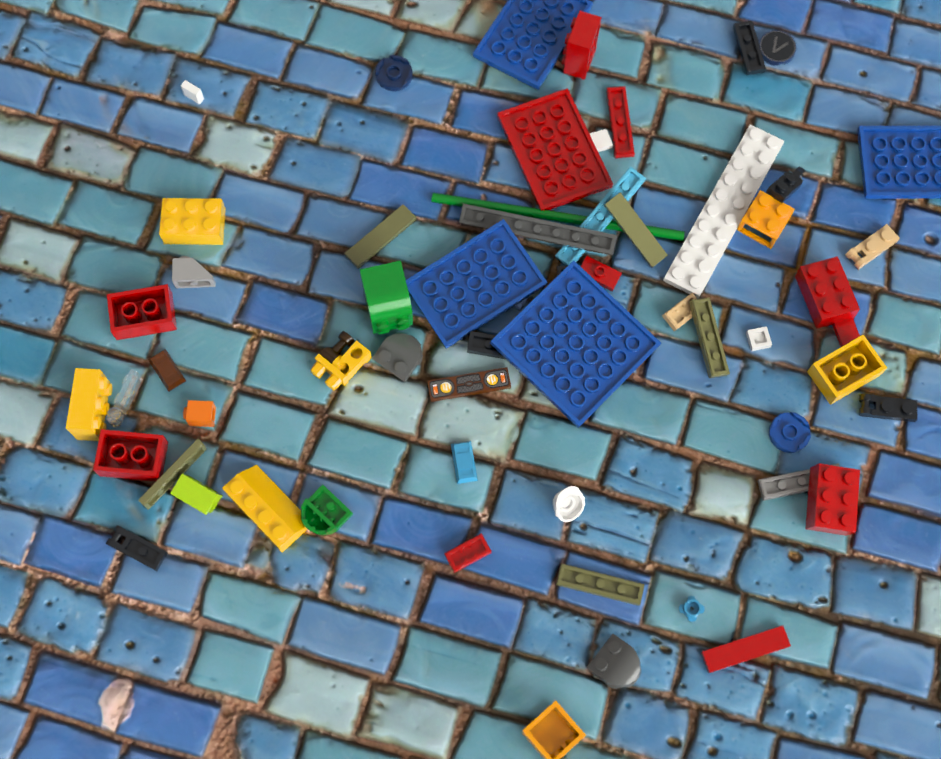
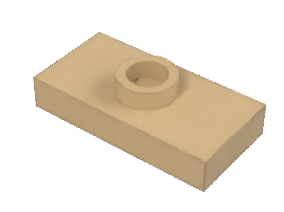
[662,293,697,331]

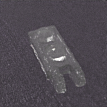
[106,369,143,427]

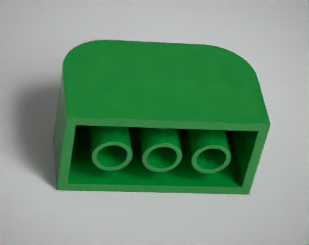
[360,260,413,334]

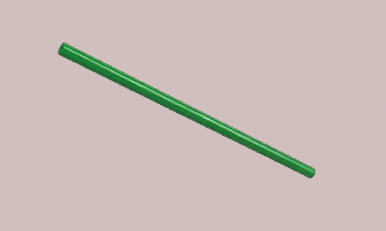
[431,193,685,241]

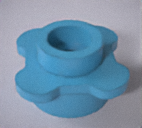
[679,596,705,622]

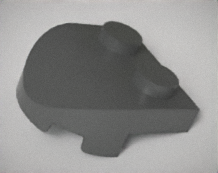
[372,333,423,382]
[587,634,641,689]

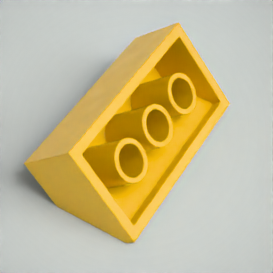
[222,465,307,553]

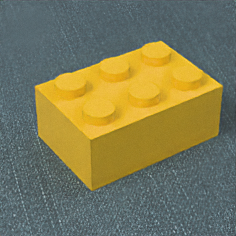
[159,198,226,245]
[807,335,887,405]
[66,368,112,441]

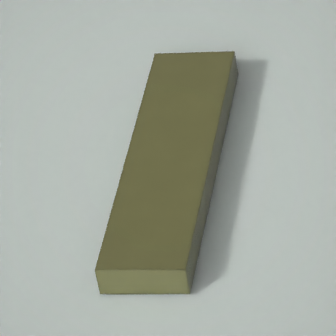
[604,192,668,268]
[345,204,416,269]
[689,297,730,378]
[138,439,207,510]
[556,563,645,606]

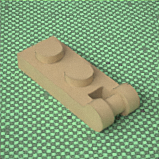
[845,224,900,270]

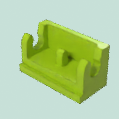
[170,473,223,515]

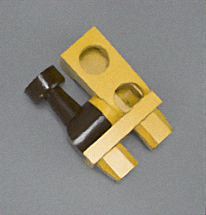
[311,331,372,391]

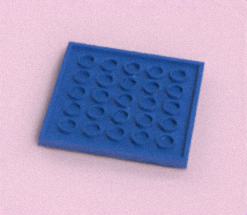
[490,261,661,428]

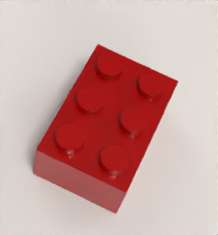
[562,11,602,80]
[795,256,860,329]
[107,284,177,340]
[93,429,168,482]
[805,463,860,536]

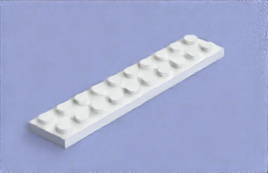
[663,124,784,299]

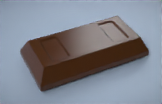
[148,349,186,392]

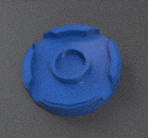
[769,412,811,453]

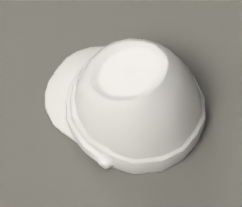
[553,486,585,522]

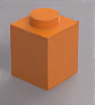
[183,400,216,427]

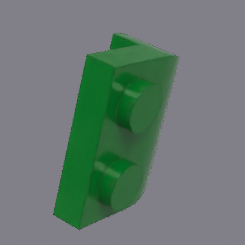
[301,484,353,535]

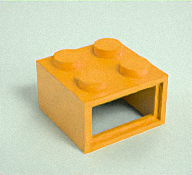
[737,190,795,249]
[521,701,586,759]

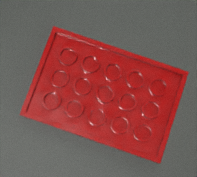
[497,88,613,211]

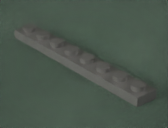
[459,204,618,256]

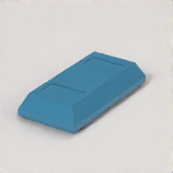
[451,441,478,484]

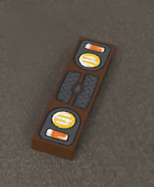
[427,367,511,402]

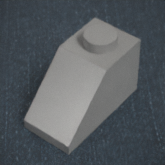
[172,256,216,288]

